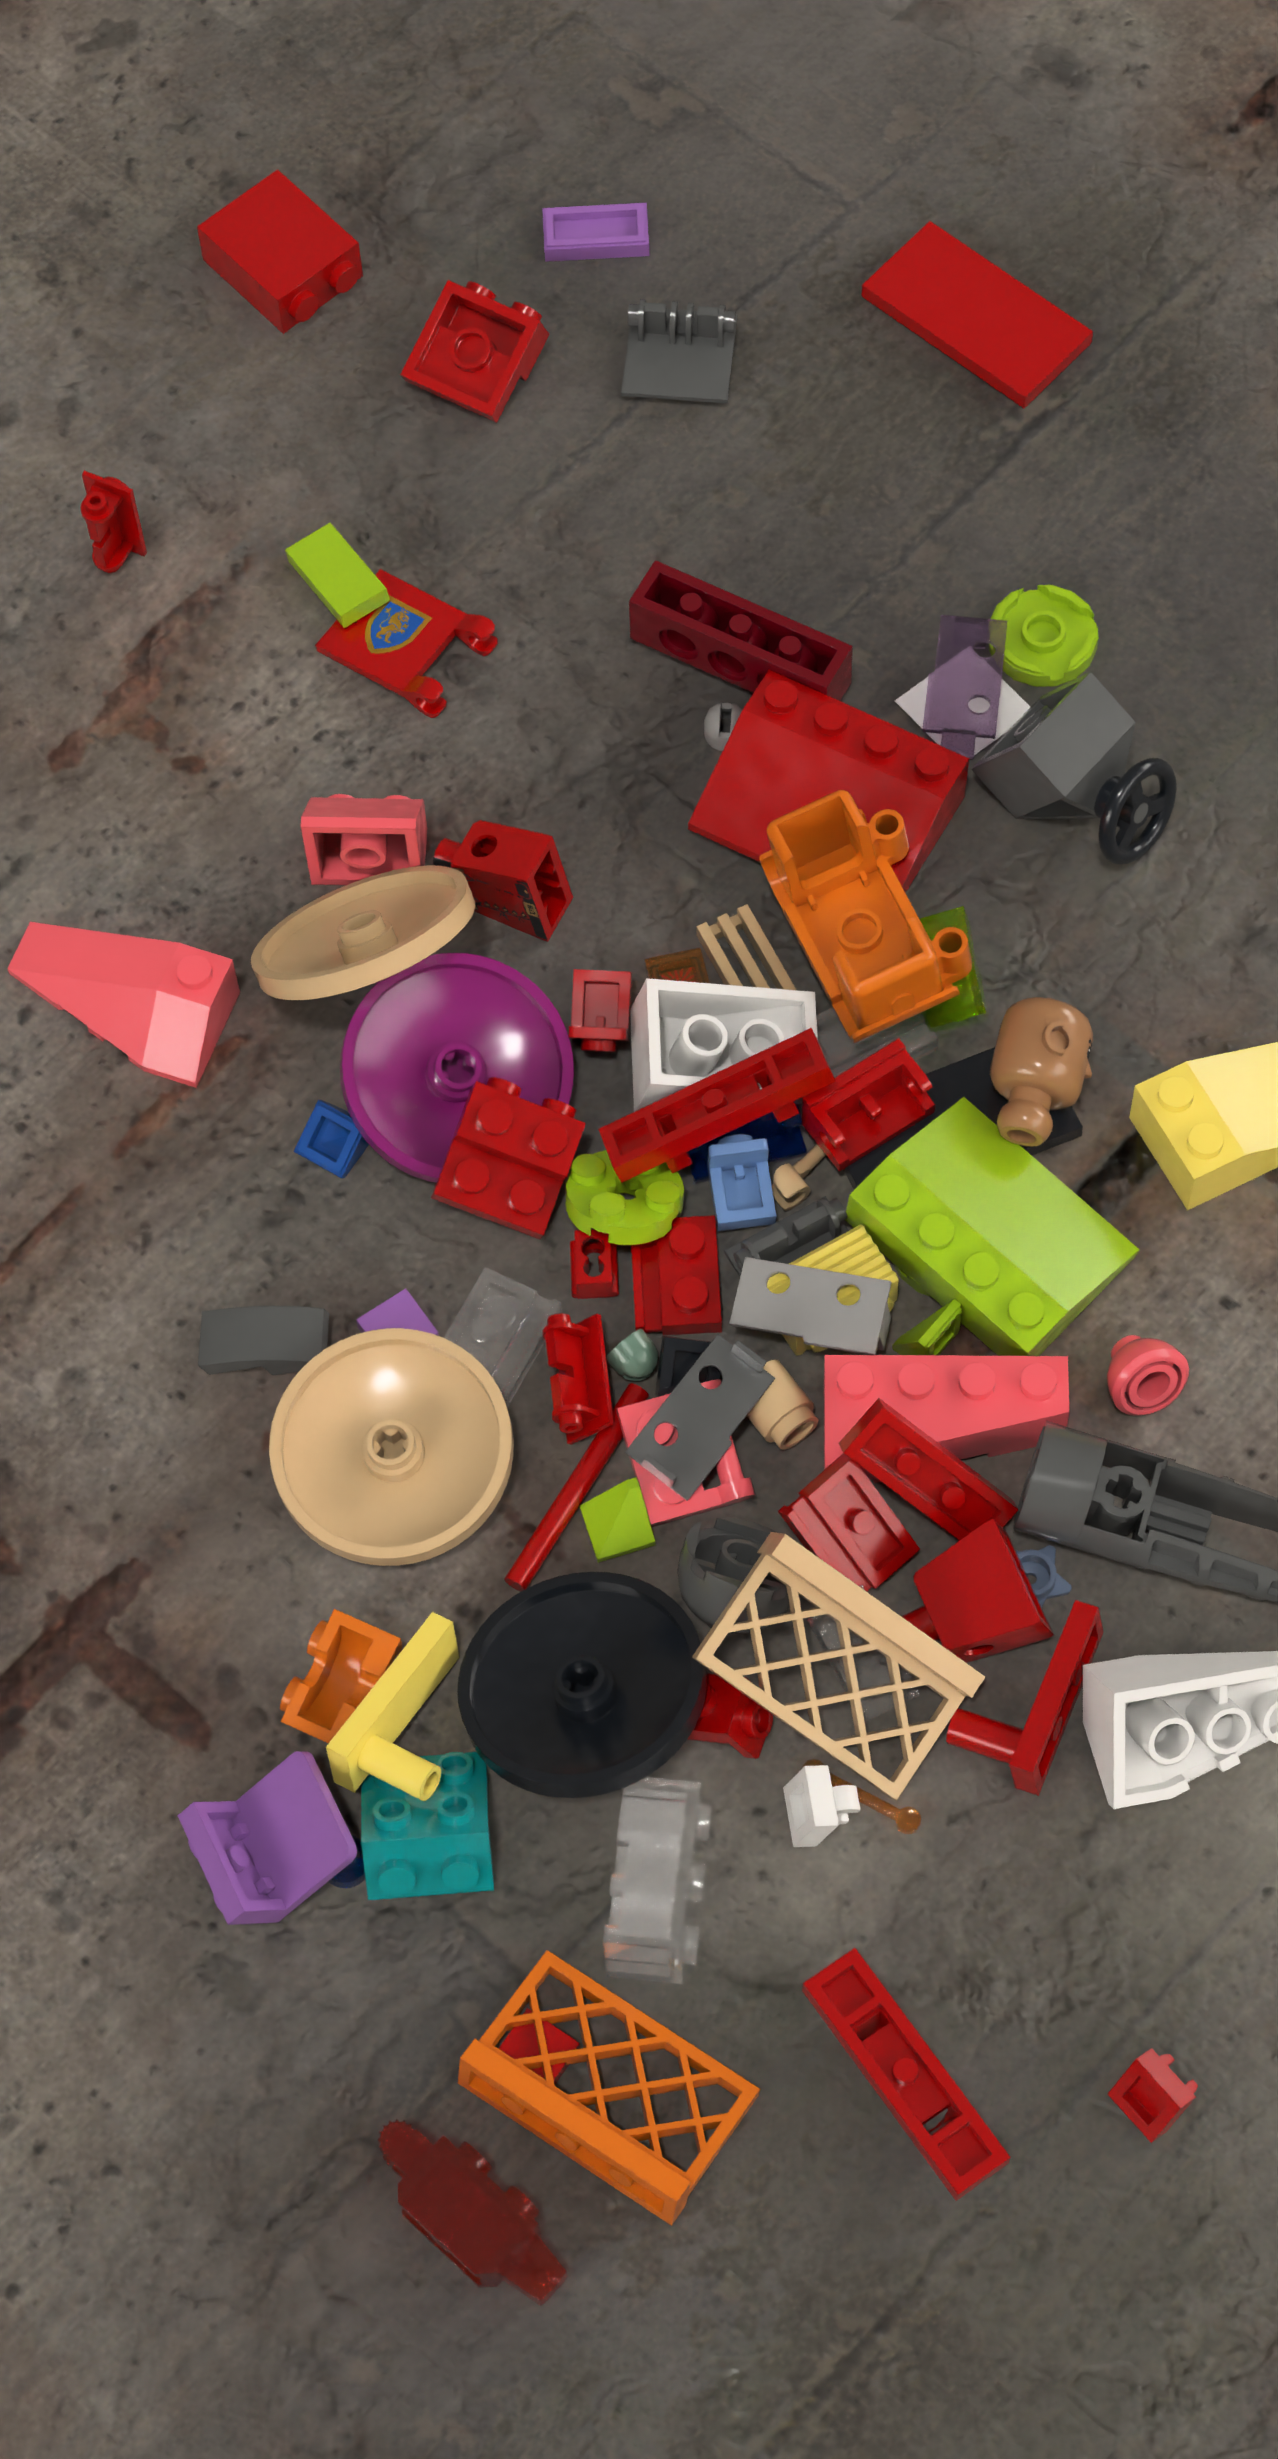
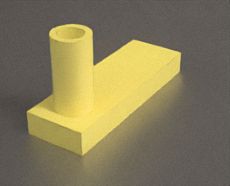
[326,1612,460,1801]

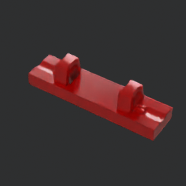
[598,1028,836,1183]
[802,1948,1011,2201]

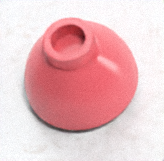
[1107,1335,1189,1416]

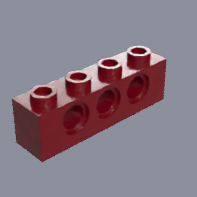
[629,560,853,701]

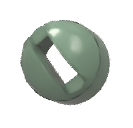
[606,1329,658,1381]

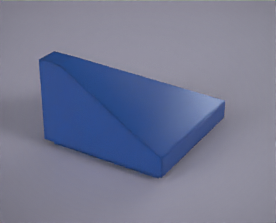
[294,1100,369,1178]

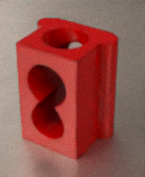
[570,1230,619,1299]

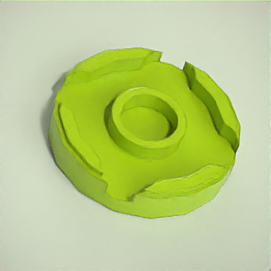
[988,585,1099,687]

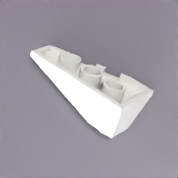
[1083,1651,1278,1809]

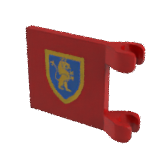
[315,569,498,718]

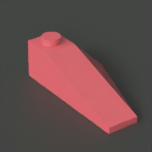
[7,922,240,1088]

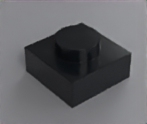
[655,1336,721,1397]

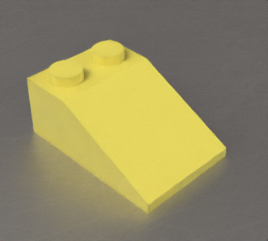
[1129,1042,1278,1211]

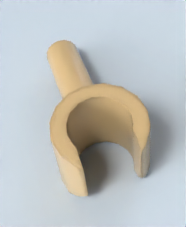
[772,1144,826,1211]

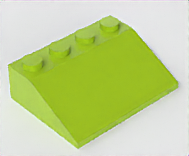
[845,1097,1140,1356]

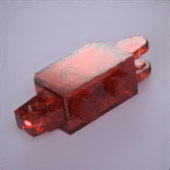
[378,2119,568,2306]

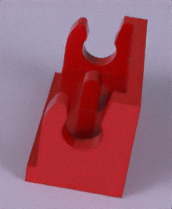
[802,1038,935,1172]

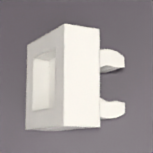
[783,1765,860,1847]

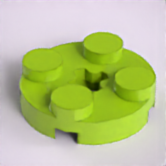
[565,1150,684,1245]

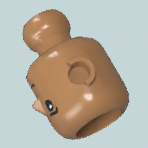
[990,997,1093,1146]

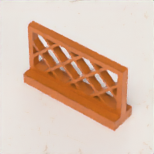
[458,1950,760,2226]

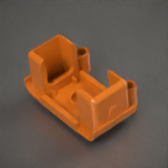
[759,790,972,1044]

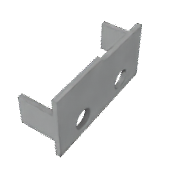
[729,1257,892,1355]

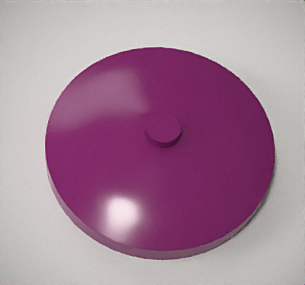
[340,953,574,1183]

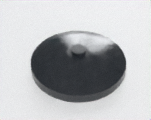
[457,1572,707,1798]

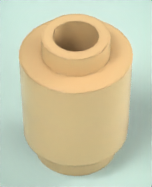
[747,1360,818,1450]

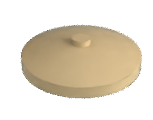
[251,865,475,1000]
[269,1328,514,1566]

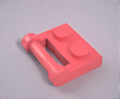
[616,1379,756,1527]

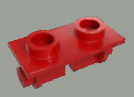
[80,470,147,573]
[542,1313,614,1445]

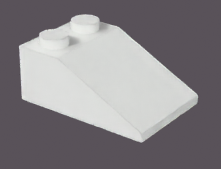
[630,978,818,1112]

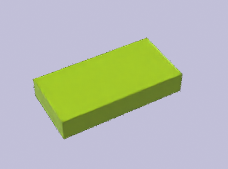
[285,522,390,628]

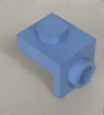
[707,1134,777,1231]

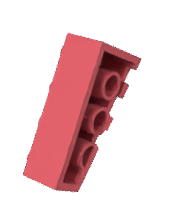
[824,1355,1069,1483]

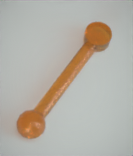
[802,1759,921,1834]

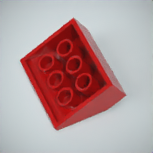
[688,670,970,893]

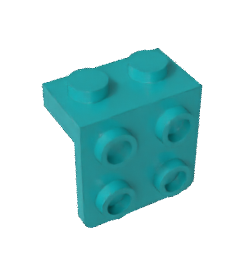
[361,1752,494,1900]

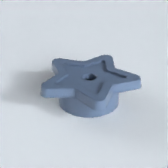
[1016,1545,1072,1607]

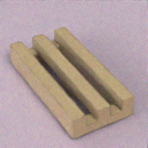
[696,904,796,990]

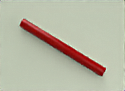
[504,1383,649,1592]

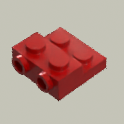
[400,280,550,423]
[431,1077,586,1240]

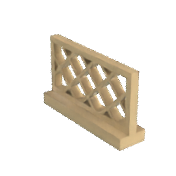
[692,1532,985,1800]

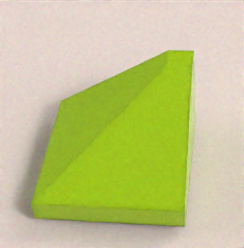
[892,1299,962,1355]
[580,1477,656,1563]

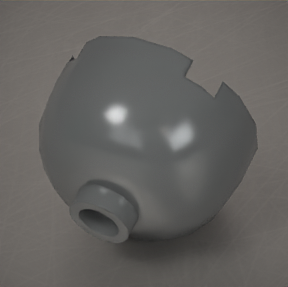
[677,1517,790,1634]

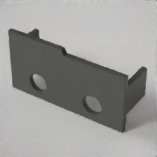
[625,1334,775,1501]

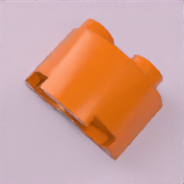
[280,1609,403,1744]

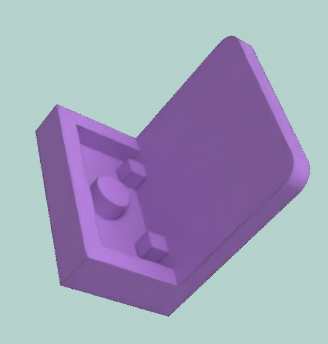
[177,1751,357,1925]

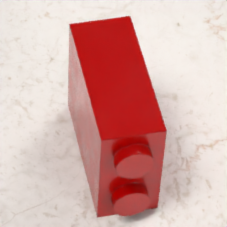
[197,169,363,334]

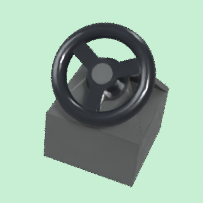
[971,672,1177,865]

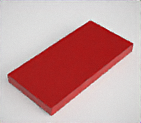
[861,221,1093,409]

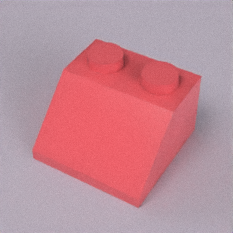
[301,794,428,885]

